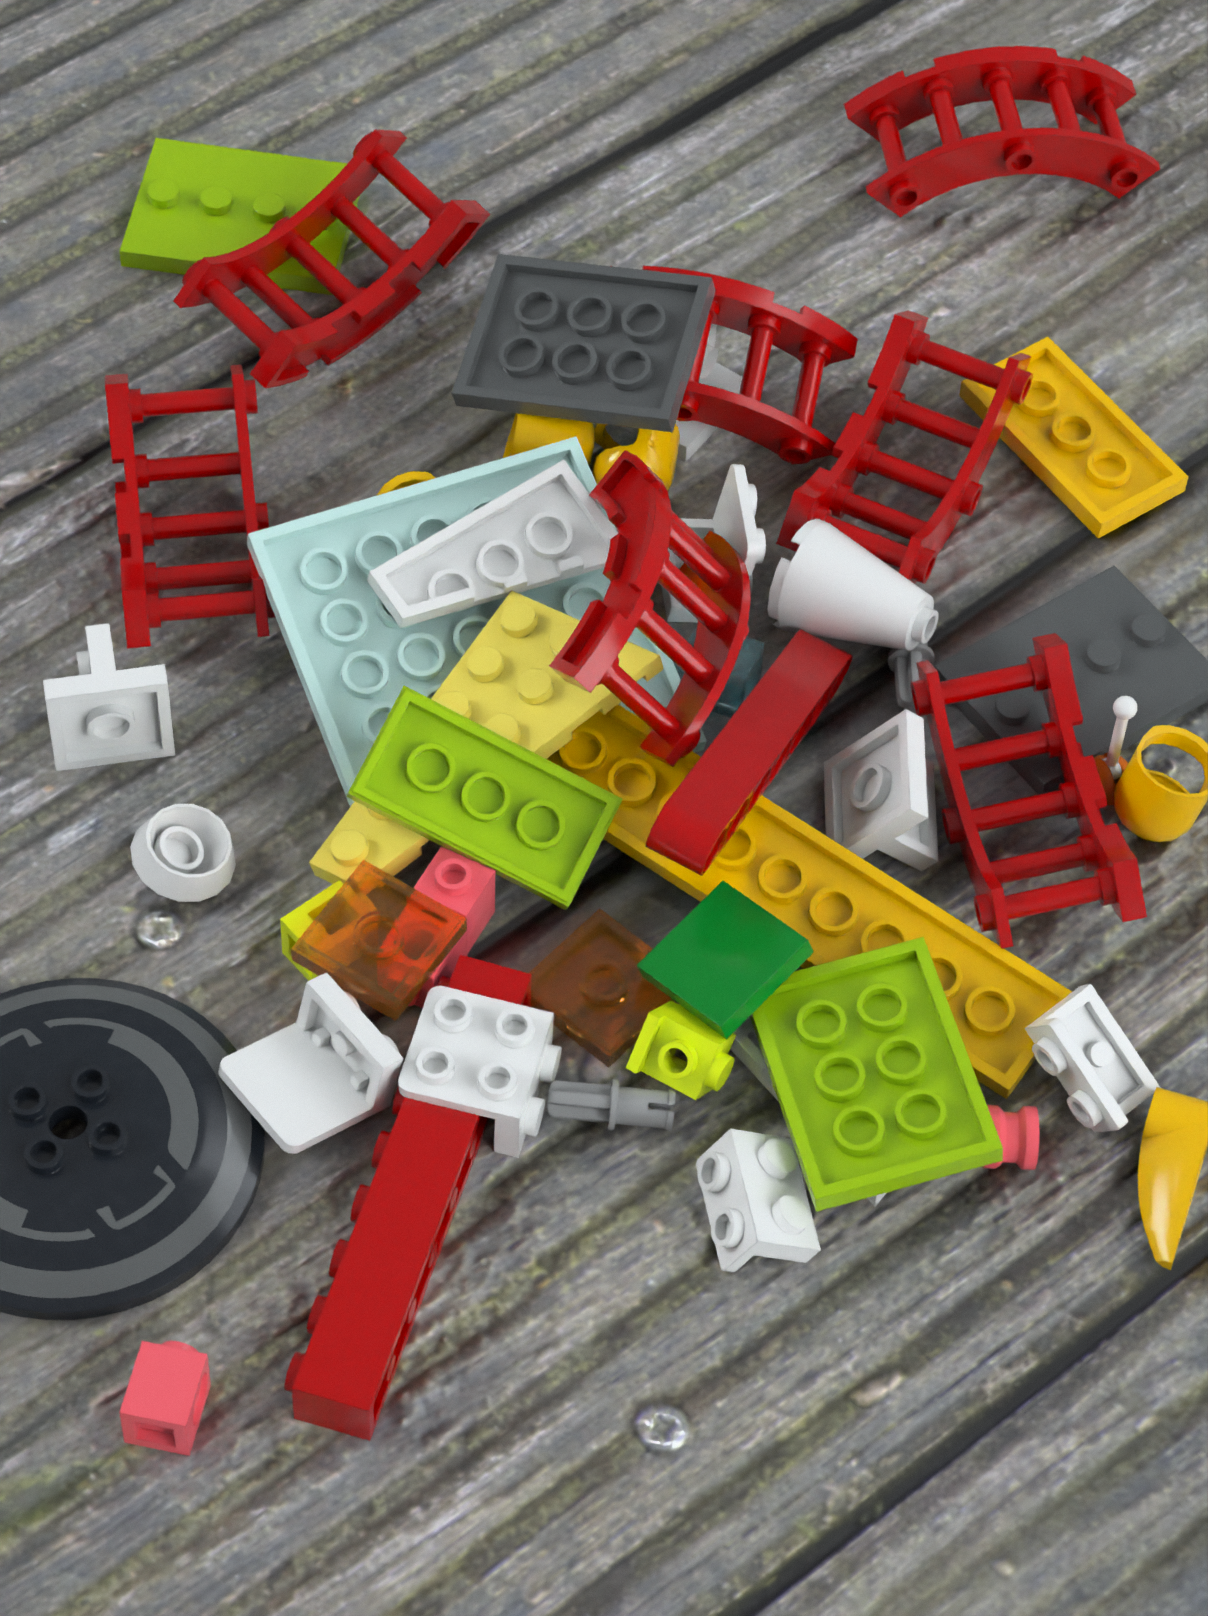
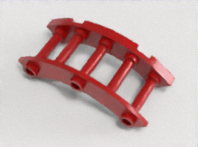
[844,46,1161,217]
[173,129,490,388]
[643,266,858,464]
[776,310,1033,584]
[105,365,276,649]
[549,450,751,767]
[910,633,1147,949]

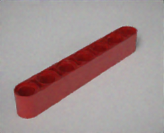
[645,629,853,876]

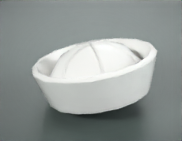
[130,804,236,902]

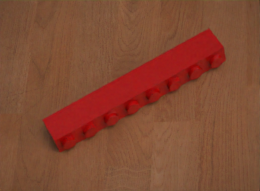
[284,955,532,1441]

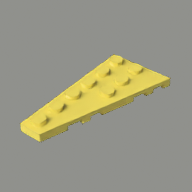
[309,590,664,897]

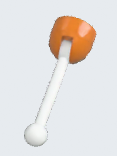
[1094,696,1137,805]

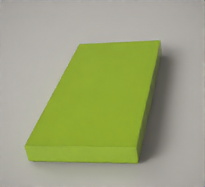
[346,686,623,910]

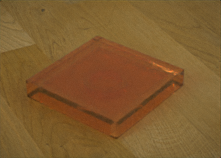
[291,860,467,1021]
[529,908,677,1068]

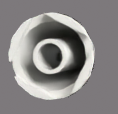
[767,519,938,651]

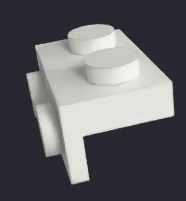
[1024,984,1161,1133]
[696,1128,821,1272]

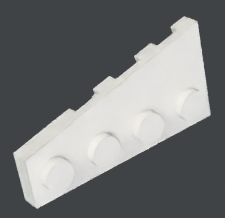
[367,459,618,628]

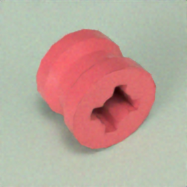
[982,1105,1039,1170]

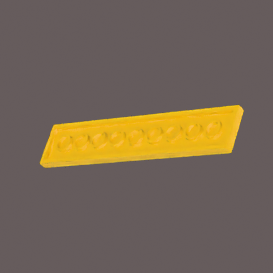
[547,704,1072,1099]

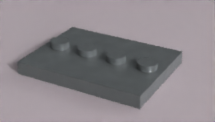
[452,254,716,432]
[934,566,1208,795]

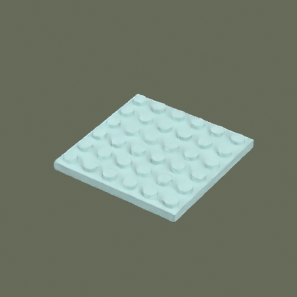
[247,437,707,807]

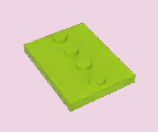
[119,138,360,295]
[750,937,1003,1212]

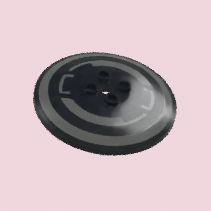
[0,978,265,1320]

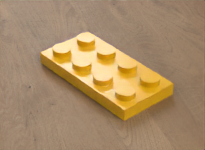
[959,337,1189,538]

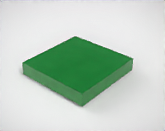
[637,880,814,1039]

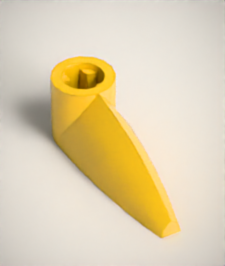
[1138,1087,1208,1270]

